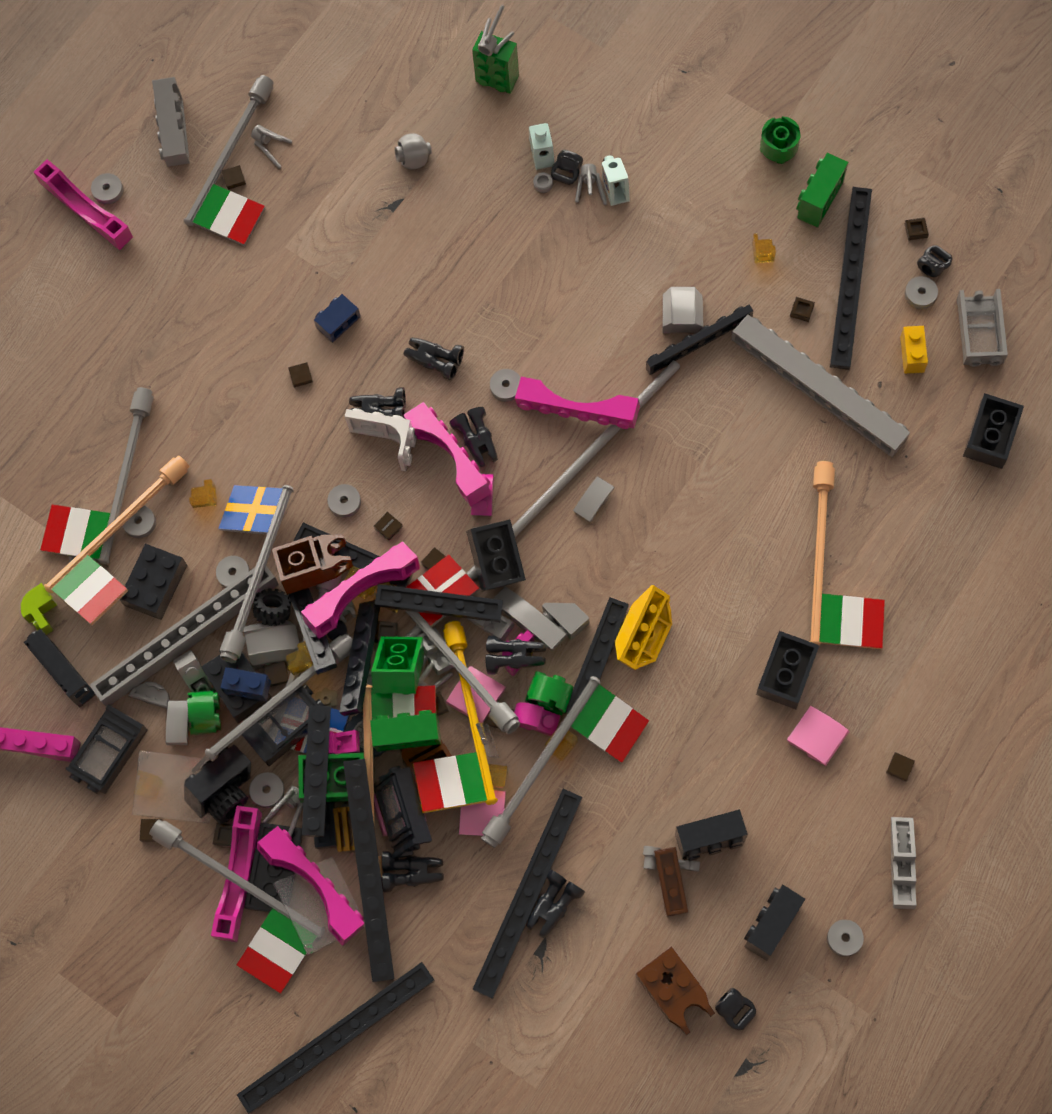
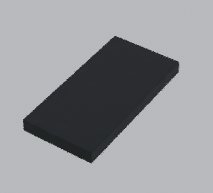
[244,822,303,913]

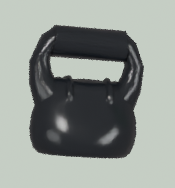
[551,150,583,185]
[917,245,953,278]
[715,988,756,1031]

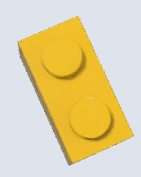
[900,326,928,374]

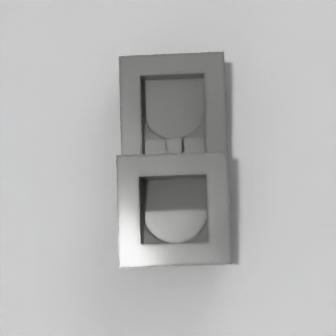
[573,476,615,522]
[467,615,514,641]
[417,628,454,675]
[166,700,190,745]

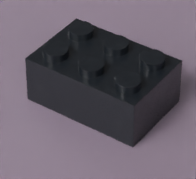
[963,393,1024,469]
[466,519,526,592]
[119,543,187,620]
[756,631,820,710]
[201,652,272,723]
[184,744,251,818]
[675,809,748,861]
[744,884,805,961]

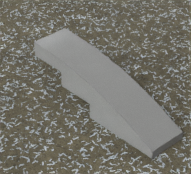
[493,586,566,651]
[891,817,917,909]

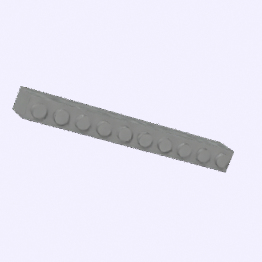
[731,315,910,458]
[90,566,279,707]

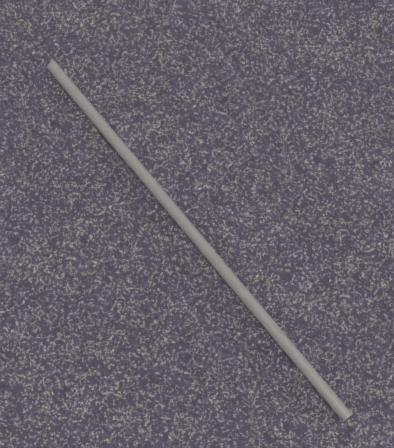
[405,360,680,637]

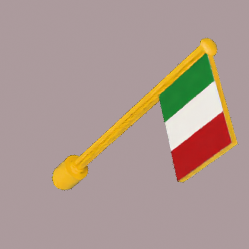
[413,621,498,813]

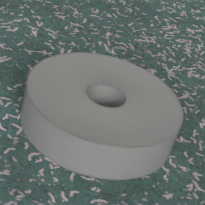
[91,173,123,204]
[905,276,938,309]
[490,369,521,402]
[328,484,361,518]
[123,506,156,538]
[216,556,250,588]
[249,772,285,808]
[827,920,864,956]

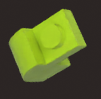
[21,583,57,635]

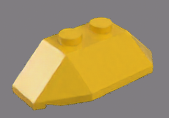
[615,585,672,670]

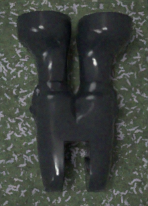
[403,337,464,380]
[349,387,406,419]
[449,407,498,468]
[485,636,547,675]
[382,851,444,892]
[526,869,585,938]

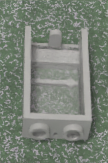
[956,289,1008,367]

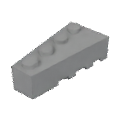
[152,77,190,167]

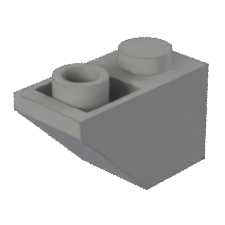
[542,603,590,640]
[173,649,216,692]

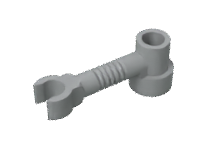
[643,846,700,872]

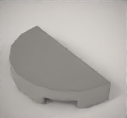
[128,681,170,709]

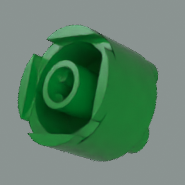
[760,116,801,164]
[525,671,574,715]
[187,691,221,735]

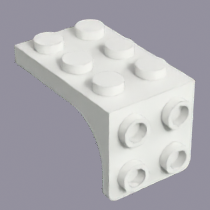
[345,408,416,471]

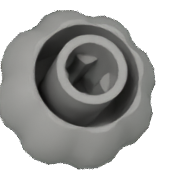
[394,133,432,169]

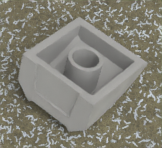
[662,287,703,334]
[244,621,300,670]

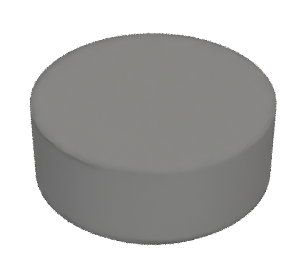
[533,172,553,193]

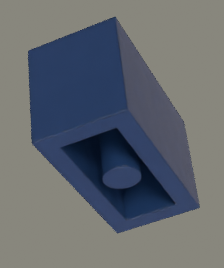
[314,294,361,343]
[220,667,271,702]

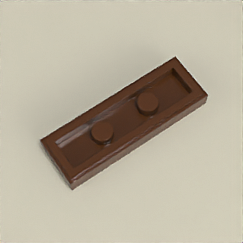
[654,847,689,917]

